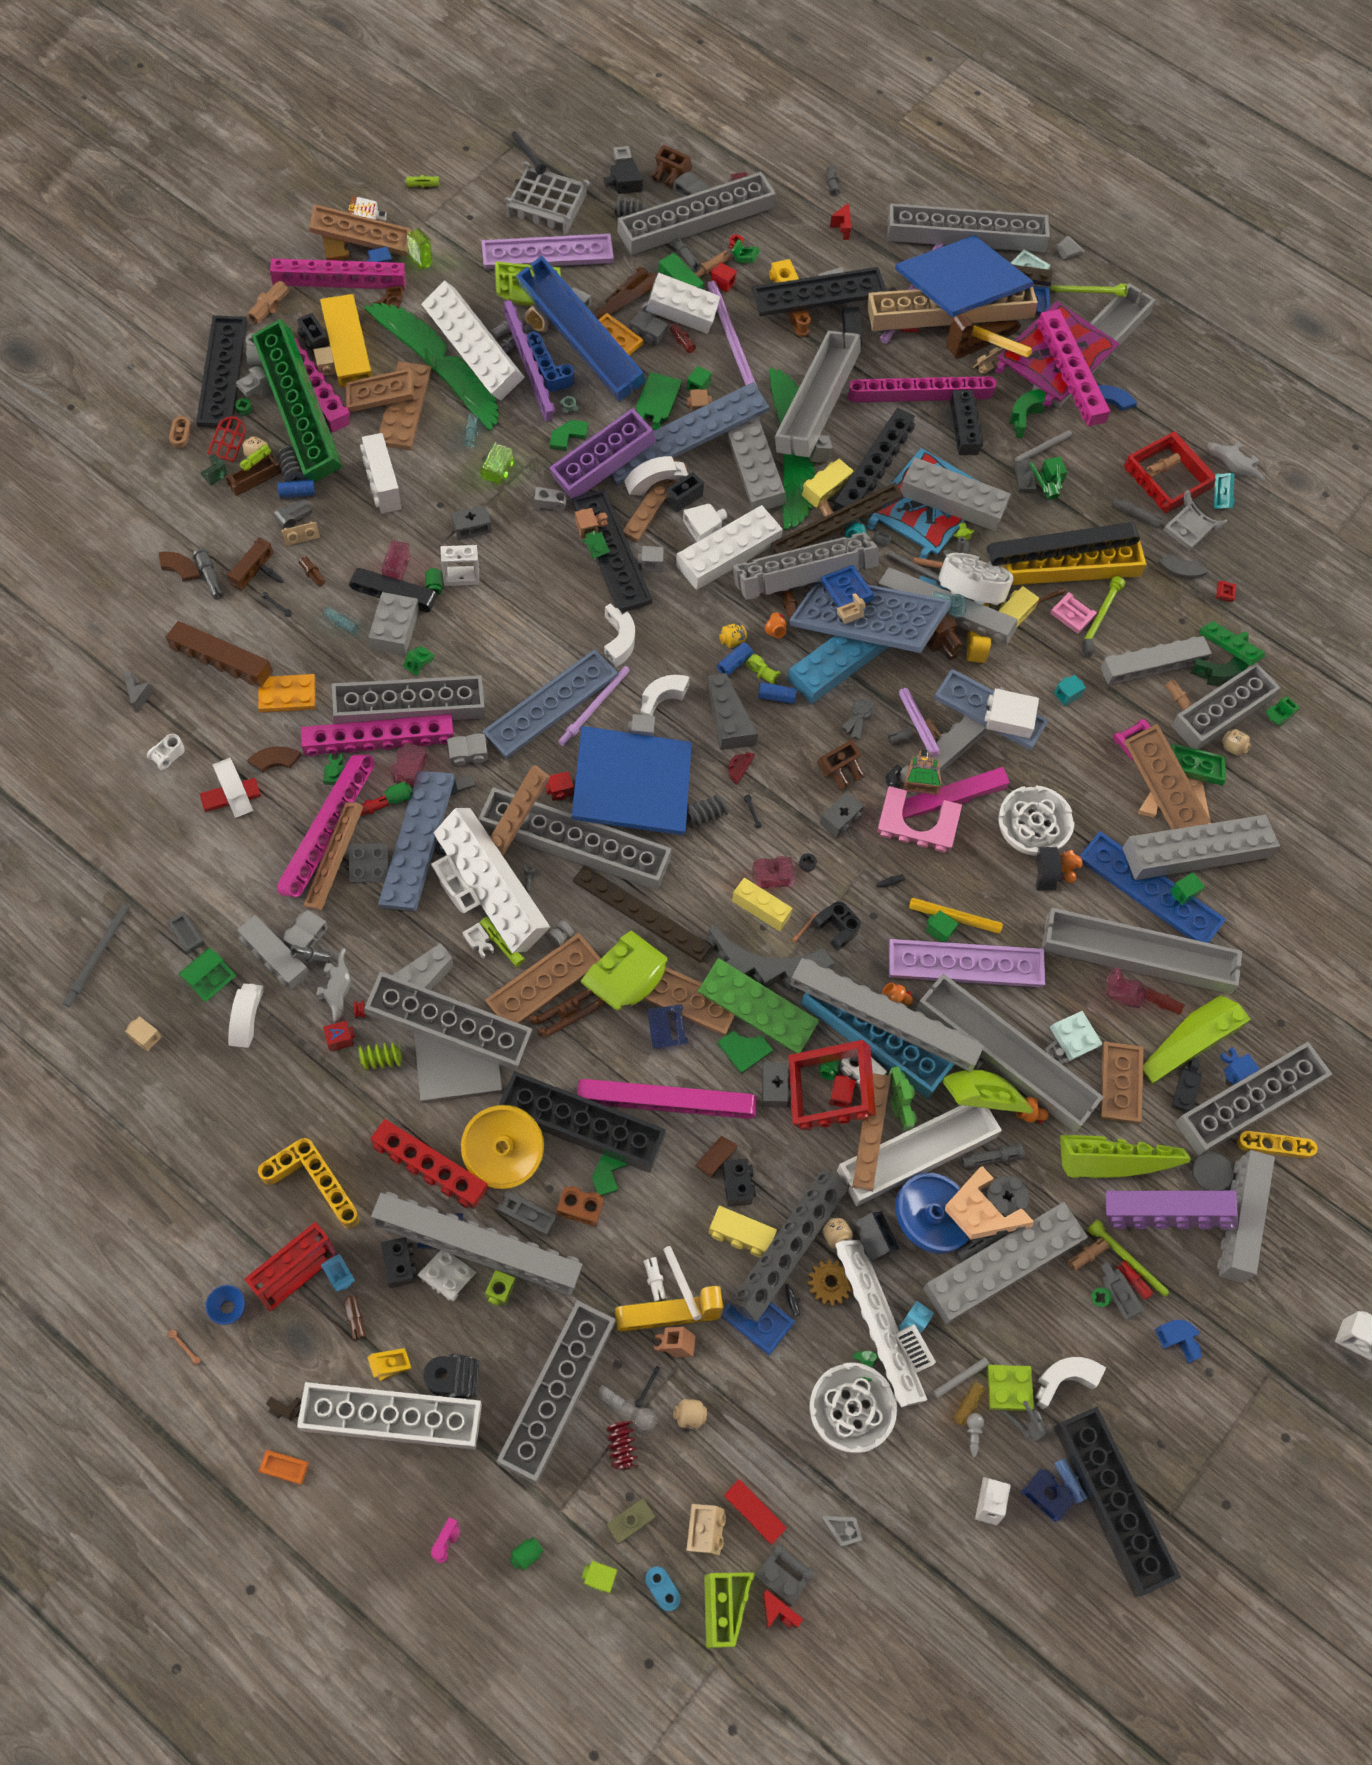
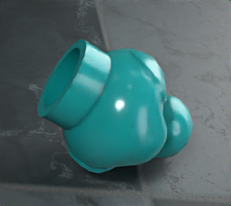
[845,522,867,538]

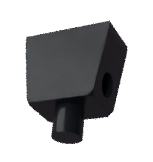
[603,158,643,194]

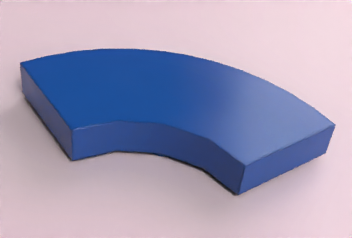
[1098,385,1137,411]

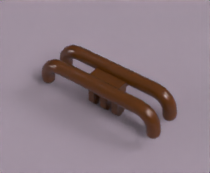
[529,988,605,1038]

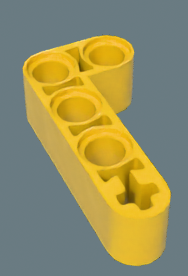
[967,601,991,663]

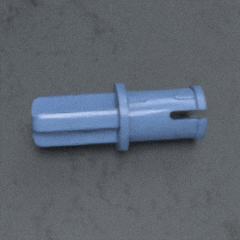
[1055,1458,1088,1504]

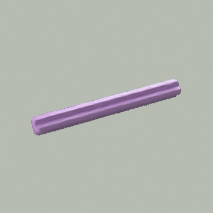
[899,688,940,757]

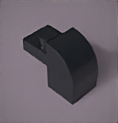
[1035,847,1061,891]

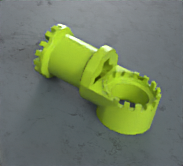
[746,654,781,684]

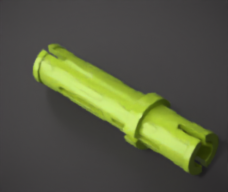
[480,916,525,967]

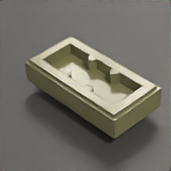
[606,1498,655,1544]

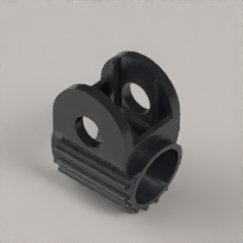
[423,1354,479,1399]

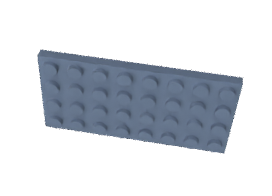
[789,582,951,653]

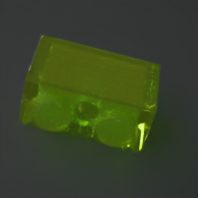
[406,228,433,270]
[480,443,515,484]

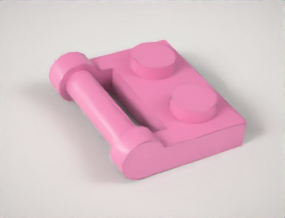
[1050,592,1097,634]

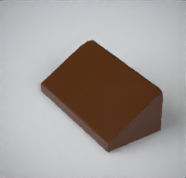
[695,1136,738,1179]

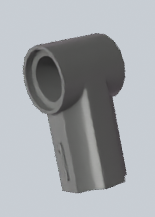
[274,499,312,529]

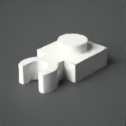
[462,923,494,959]

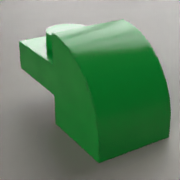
[1265,696,1300,727]

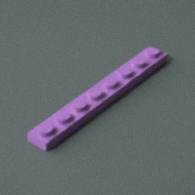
[503,300,555,422]

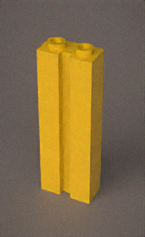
[320,294,372,388]

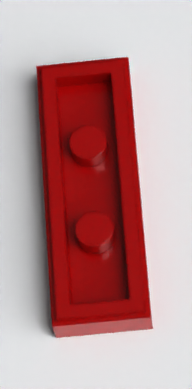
[199,778,261,812]
[724,1479,787,1545]

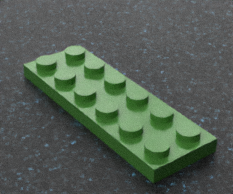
[697,958,819,1054]

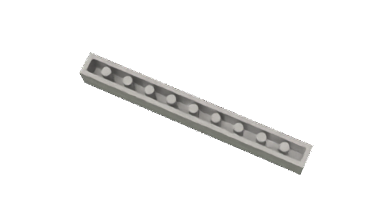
[790,958,984,1072]

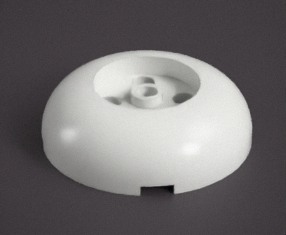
[998,786,1074,856]
[810,1363,897,1453]

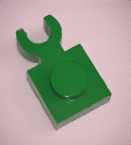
[323,753,344,785]

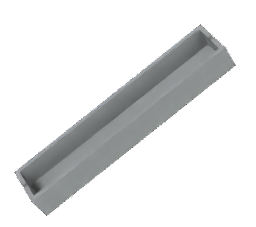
[1032,283,1156,408]
[775,331,861,457]
[1041,908,1242,994]
[916,973,1104,1133]

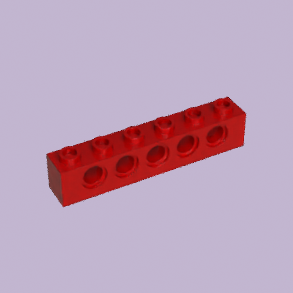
[370,1119,488,1209]

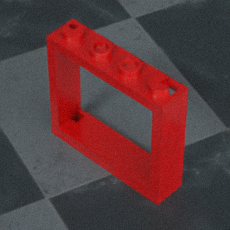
[1124,431,1216,514]
[788,1040,876,1131]
[244,1222,337,1312]

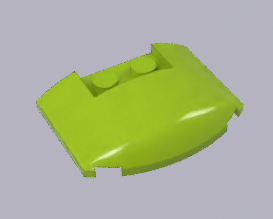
[495,261,561,306]
[581,931,668,1011]
[942,1070,1033,1114]

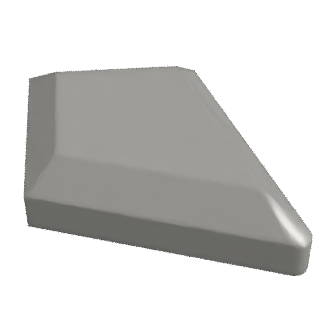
[1055,236,1085,259]
[1044,1039,1070,1064]
[822,1516,862,1547]

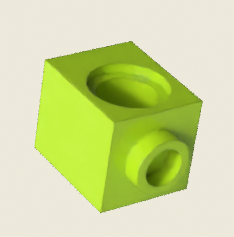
[485,1270,516,1306]
[581,1561,617,1594]

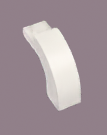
[625,456,688,496]
[604,603,635,668]
[1036,1357,1106,1409]

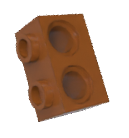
[556,1186,604,1227]

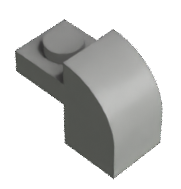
[236,366,273,398]

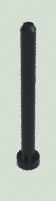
[511,131,546,175]

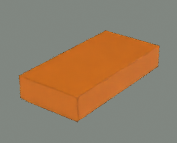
[258,1449,309,1485]

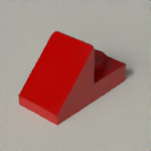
[830,204,851,240]
[762,1590,803,1629]

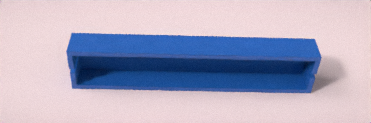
[516,256,646,402]

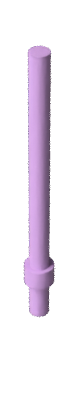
[558,666,630,746]

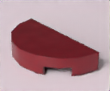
[728,752,755,785]

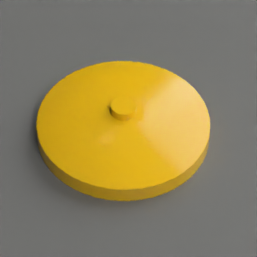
[461,1105,544,1189]

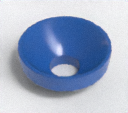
[205,1285,246,1325]

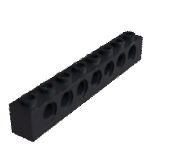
[833,407,916,512]

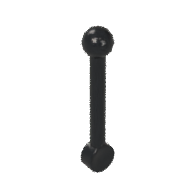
[262,592,292,617]
[744,794,762,829]
[635,1366,660,1408]

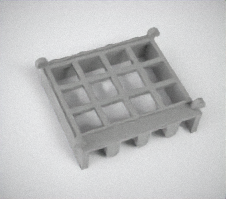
[504,162,589,235]

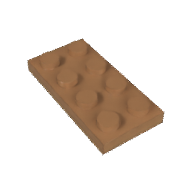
[346,368,414,412]
[1100,1041,1143,1124]

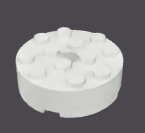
[939,553,1013,605]

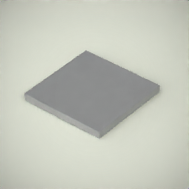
[414,1033,502,1103]

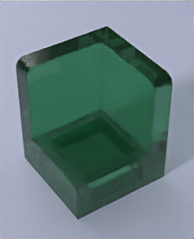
[201,453,228,485]

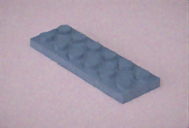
[934,669,1049,750]

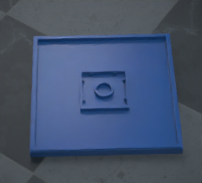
[895,235,1033,317]
[571,726,692,835]

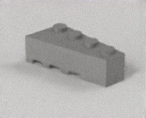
[392,943,454,990]

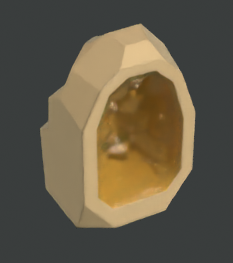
[524,305,549,333]

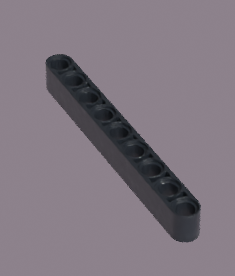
[986,522,1140,566]

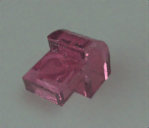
[1105,968,1146,1008]

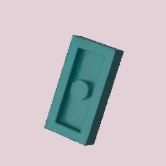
[1214,473,1235,509]

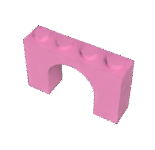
[876,786,962,853]

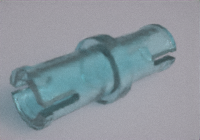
[464,414,478,447]
[323,606,359,635]

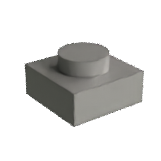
[613,146,632,164]

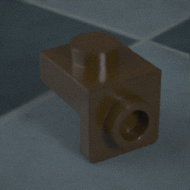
[266,1396,302,1422]

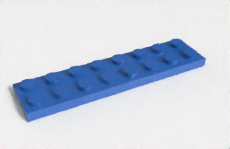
[1080,831,1226,943]

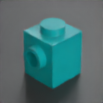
[1054,674,1086,706]

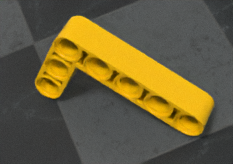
[258,1138,359,1229]
[615,1286,723,1331]

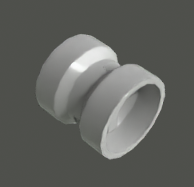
[547,920,574,947]

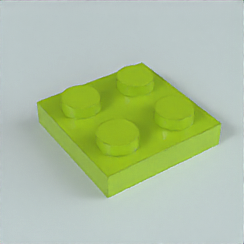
[987,1365,1034,1411]

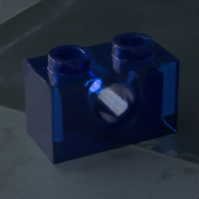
[1021,1469,1076,1522]

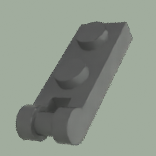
[495,1191,557,1237]

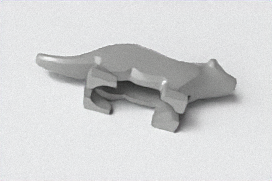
[1207,441,1265,482]
[316,948,352,1023]

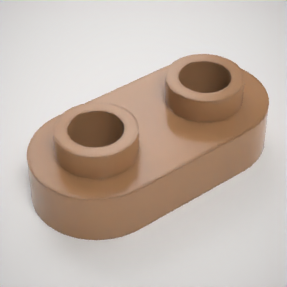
[169,416,191,448]

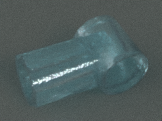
[931,591,966,618]

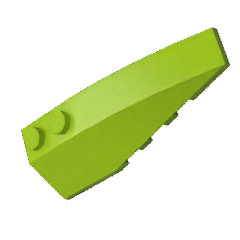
[1143,995,1251,1084]
[1060,1135,1191,1179]

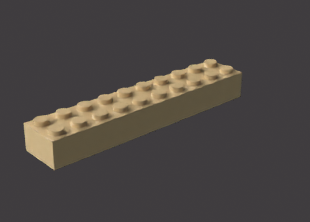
[867,287,1038,331]

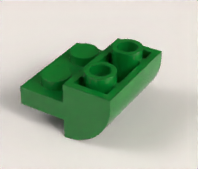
[178,947,236,1003]

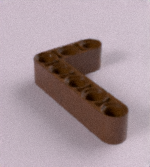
[946,313,1021,359]

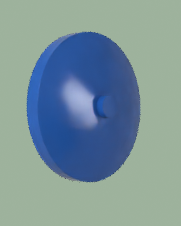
[895,1173,969,1254]

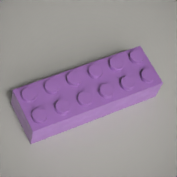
[549,408,656,500]
[1106,1191,1238,1230]

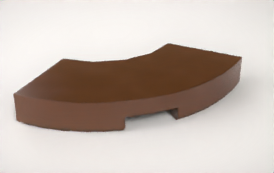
[373,286,404,308]
[158,551,200,582]
[247,746,302,773]

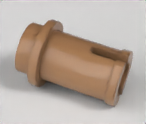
[925,718,942,742]

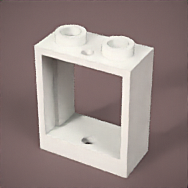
[441,545,480,586]

